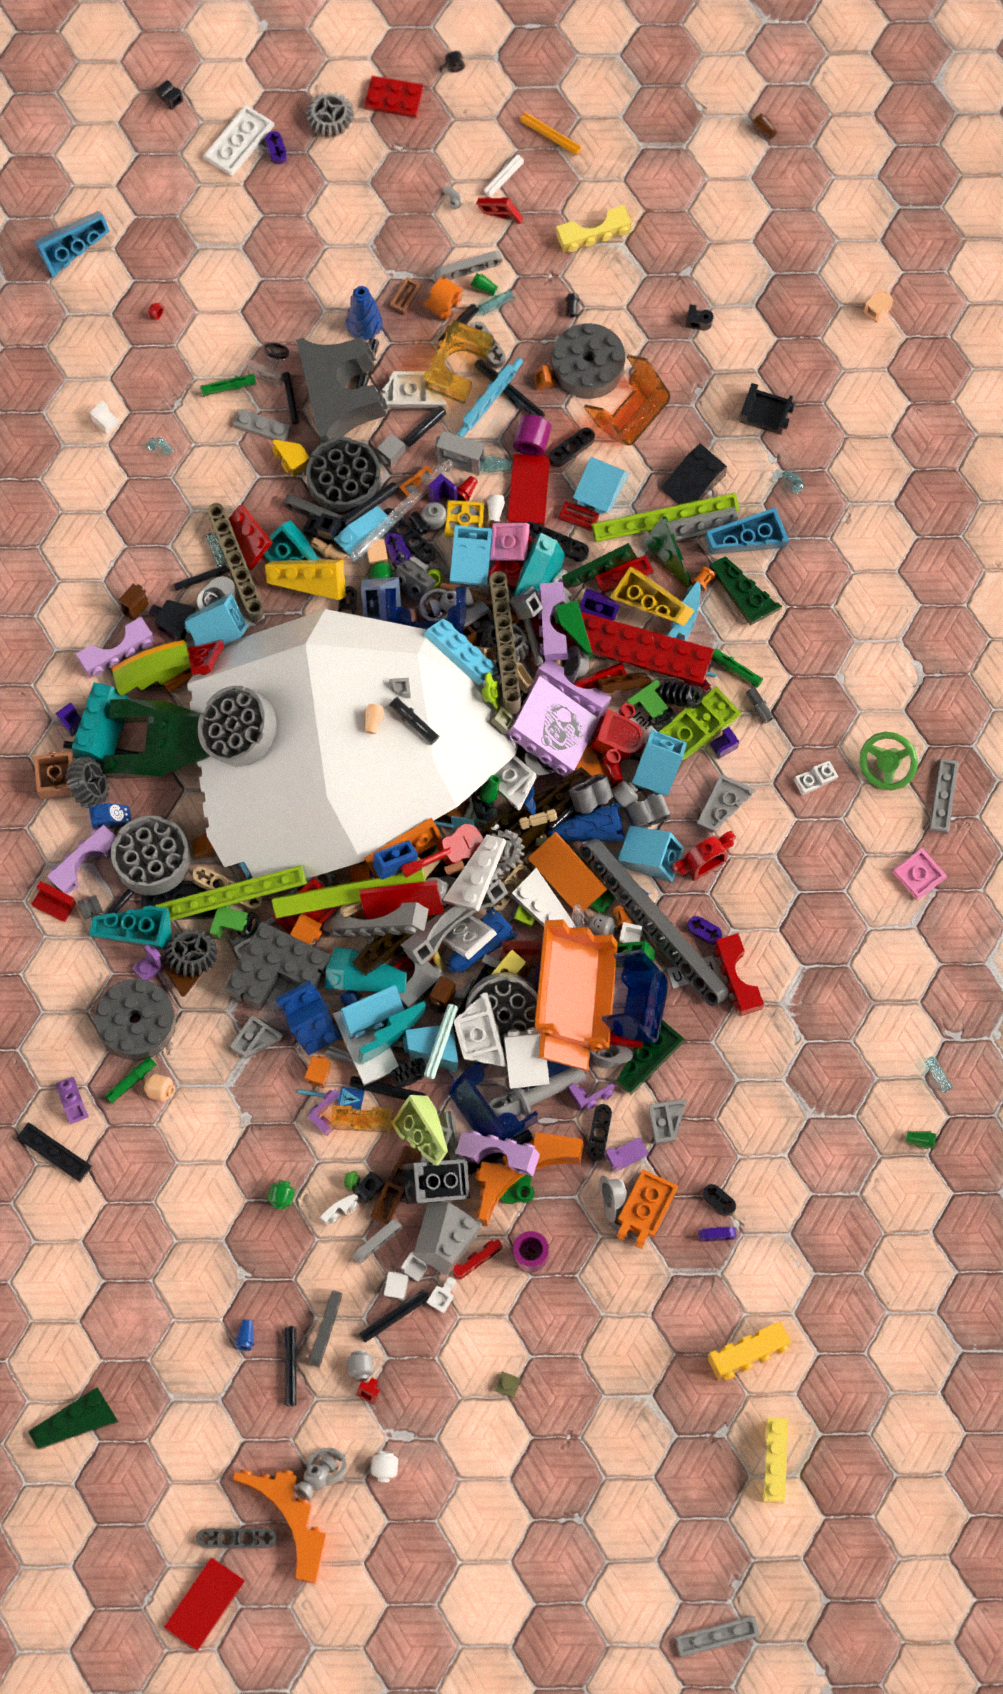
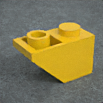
[272,439,310,477]

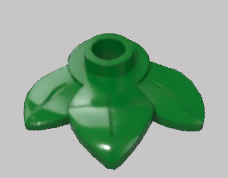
[500,1175,534,1204]

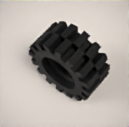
[391,1058,427,1088]

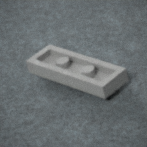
[233,409,292,441]

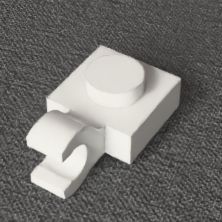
[426,1276,457,1314]

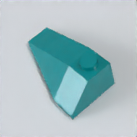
[264,520,319,562]
[512,533,566,597]
[89,906,172,951]
[325,947,407,993]

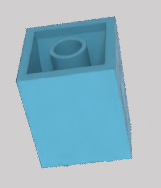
[573,457,629,515]
[185,593,248,646]
[632,729,687,796]
[618,826,684,883]
[403,1025,458,1072]

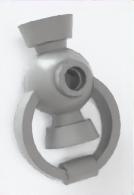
[418,587,474,624]
[294,1448,347,1501]

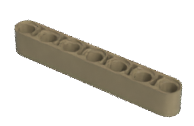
[208,503,264,621]

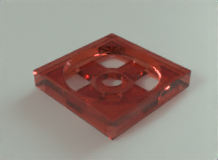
[502,941,541,955]

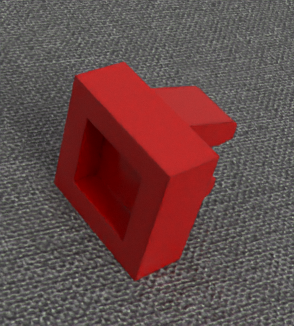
[357,1377,380,1405]

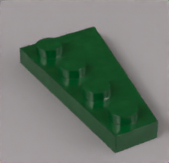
[562,543,638,588]
[709,556,782,626]
[616,1014,685,1095]
[28,1387,119,1450]

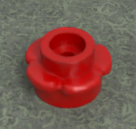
[148,303,164,320]

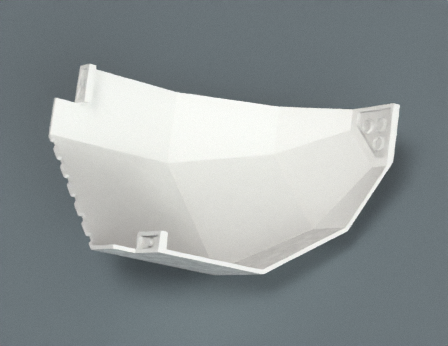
[187,609,519,879]

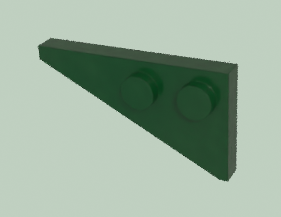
[643,516,692,587]

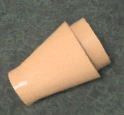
[365,704,384,734]

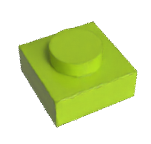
[513,905,535,928]

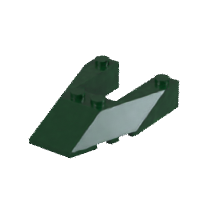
[102,699,210,779]

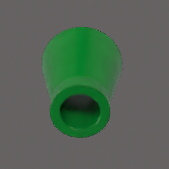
[470,273,498,296]
[479,775,501,803]
[906,1131,936,1150]

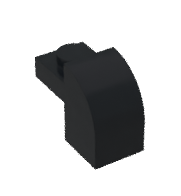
[302,513,342,544]

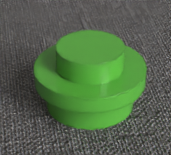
[344,1171,360,1191]

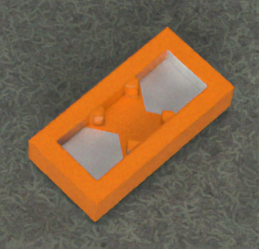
[399,465,437,503]

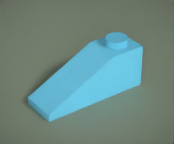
[334,506,390,558]

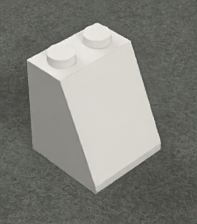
[504,1027,549,1089]

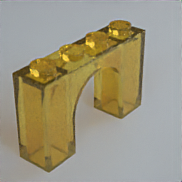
[423,320,494,404]

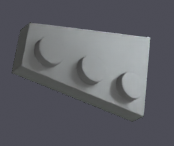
[697,774,755,833]

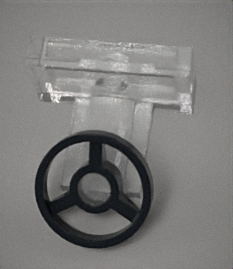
[246,343,289,387]

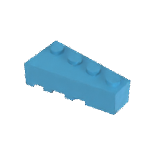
[704,507,789,555]

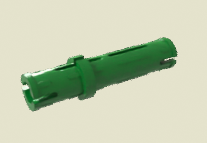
[201,373,257,397]
[712,648,764,688]
[104,1056,157,1104]

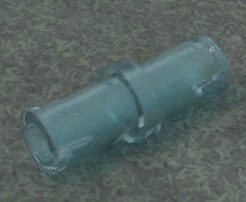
[478,289,515,316]

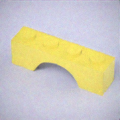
[556,205,632,253]
[763,1417,788,1504]

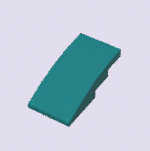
[359,1001,426,1064]

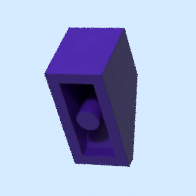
[579,588,620,621]

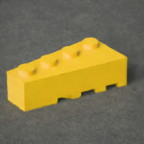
[265,559,346,600]
[610,567,695,626]
[707,1321,792,1382]

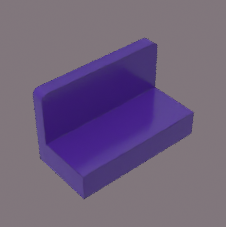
[428,473,458,503]

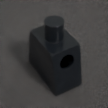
[149,600,196,641]

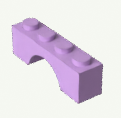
[537,582,568,661]
[76,617,154,678]
[534,661,612,718]
[47,825,116,895]
[455,1131,540,1176]

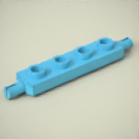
[457,357,524,437]

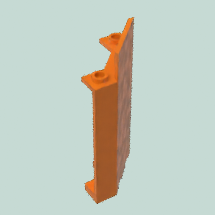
[535,919,618,1072]

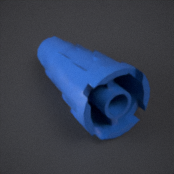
[346,285,382,340]
[548,803,624,842]
[446,906,518,974]

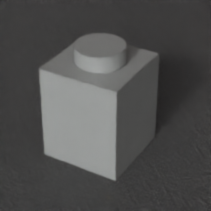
[377,433,406,467]

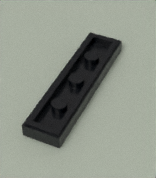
[17,1122,92,1183]

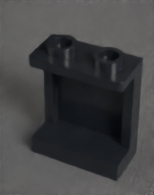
[739,383,795,435]

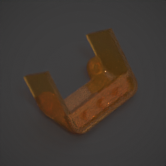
[584,355,670,446]

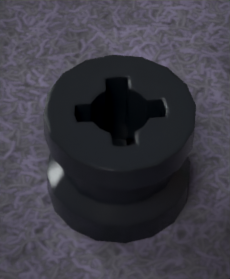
[445,51,465,73]

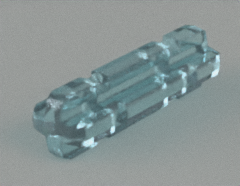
[206,532,226,567]
[925,1056,953,1093]

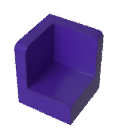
[55,702,81,736]
[710,727,739,759]

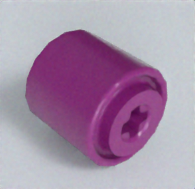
[513,415,552,456]
[513,1231,549,1272]

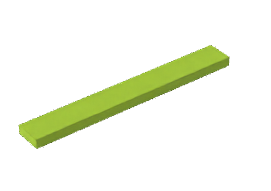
[591,492,740,542]
[155,865,307,921]
[272,868,426,918]

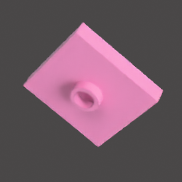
[490,523,529,561]
[892,848,947,901]

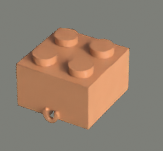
[33,751,75,799]

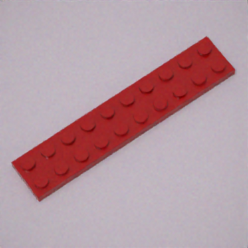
[524,602,714,686]

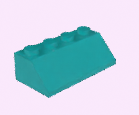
[72,682,131,765]

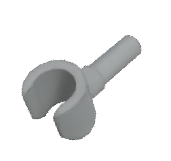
[454,978,474,1002]

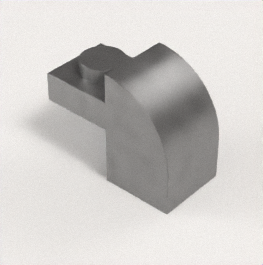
[509,586,543,620]

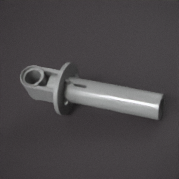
[489,1067,586,1124]

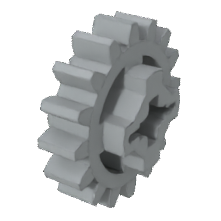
[492,830,525,872]

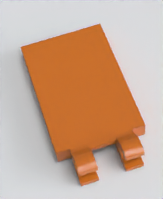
[617,1169,679,1249]

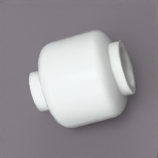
[371,1451,398,1482]

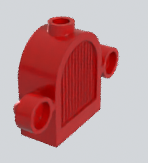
[590,703,645,766]
[670,831,736,881]

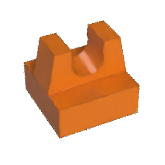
[533,365,556,391]

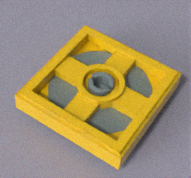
[444,500,484,537]

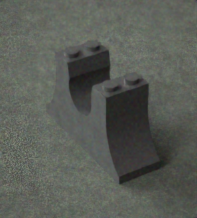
[296,337,388,443]

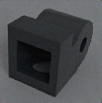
[155,80,184,110]
[685,304,714,330]
[353,1171,385,1204]

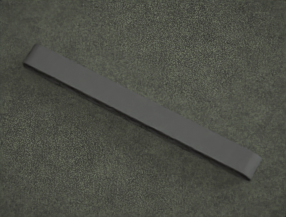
[578,838,729,1006]

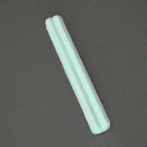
[424,1004,458,1079]

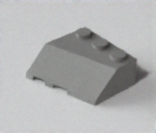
[413,1202,482,1276]

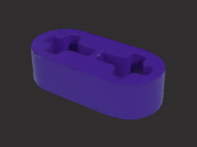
[266,131,287,164]
[384,533,411,566]
[688,916,722,945]
[698,1227,737,1242]

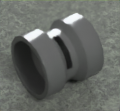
[78,895,103,919]

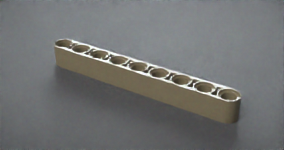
[490,572,521,714]

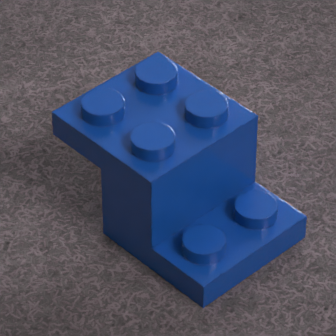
[276,980,342,1056]

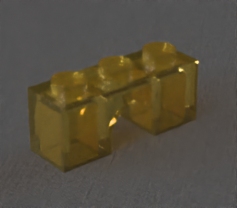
[331,1105,393,1133]

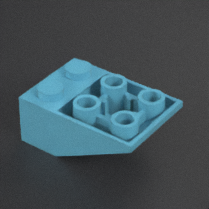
[450,525,492,586]

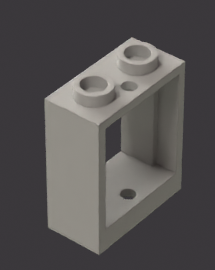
[434,431,485,476]

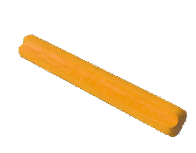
[520,112,581,155]

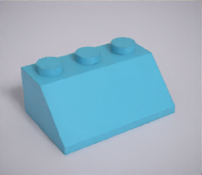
[340,985,404,1039]

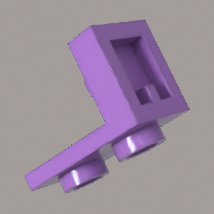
[132,945,163,981]
[56,1077,89,1124]
[568,1083,615,1111]
[308,1089,340,1136]
[605,1138,649,1173]

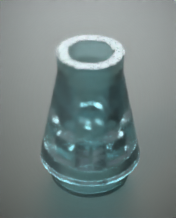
[484,455,511,473]

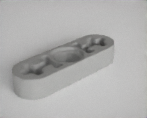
[470,322,506,368]
[352,1219,402,1264]

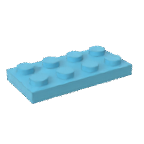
[423,618,499,686]

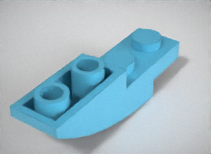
[665,581,701,641]

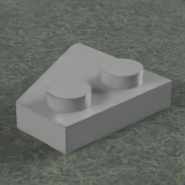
[230,1015,283,1059]
[648,1099,687,1145]

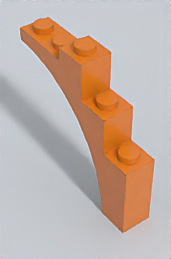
[476,1132,583,1227]
[233,1470,327,1584]

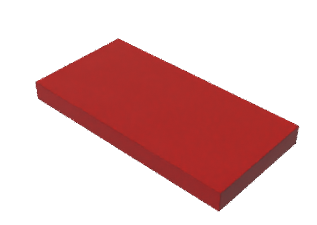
[508,454,550,526]
[359,880,444,920]
[164,1557,245,1651]

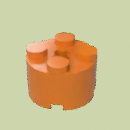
[423,276,463,320]

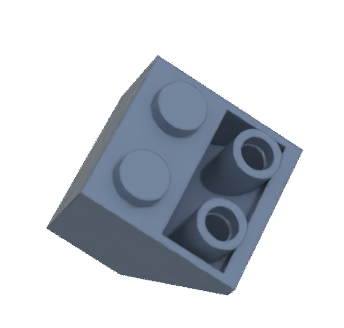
[361,577,402,621]

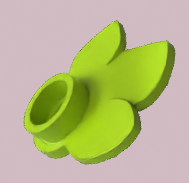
[482,672,502,709]

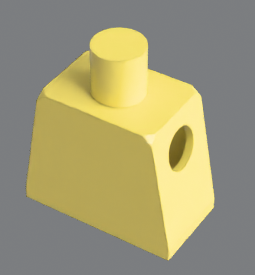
[492,950,530,976]

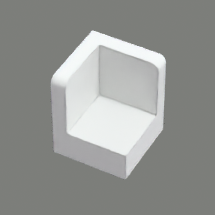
[89,401,119,434]
[619,922,642,943]
[401,1251,429,1283]
[384,1272,409,1302]

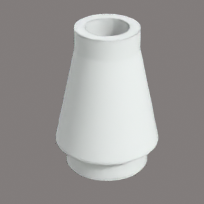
[487,494,505,522]

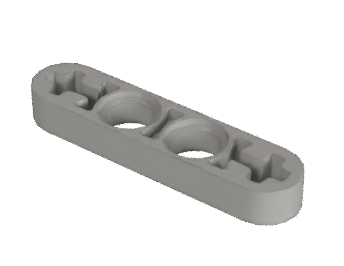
[434,251,503,281]

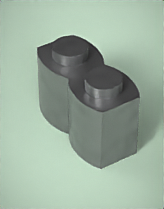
[569,774,613,814]
[626,793,671,828]

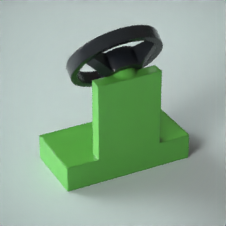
[627,680,675,728]
[210,905,259,940]

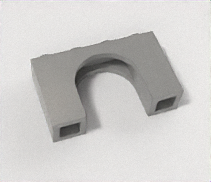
[359,937,443,1009]

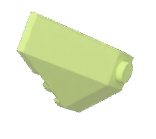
[391,1095,448,1166]

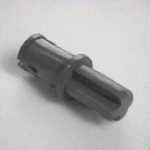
[746,687,775,724]

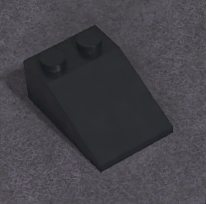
[661,443,727,504]
[403,1159,470,1204]

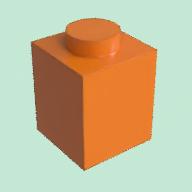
[290,914,322,945]
[305,1056,332,1089]

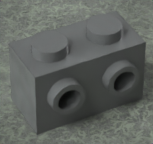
[393,560,436,604]

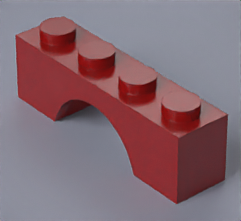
[713,933,764,1016]

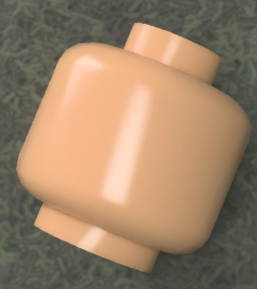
[144,1074,175,1102]

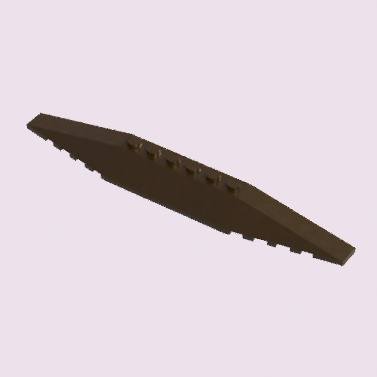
[352,767,592,976]

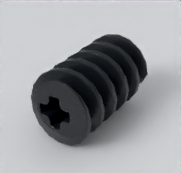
[660,679,703,709]

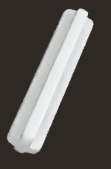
[484,155,523,197]

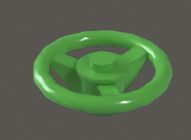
[859,731,918,791]

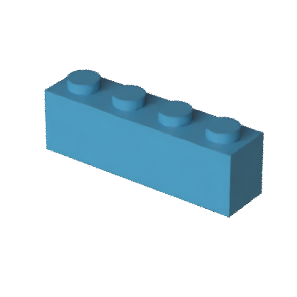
[34,211,110,278]

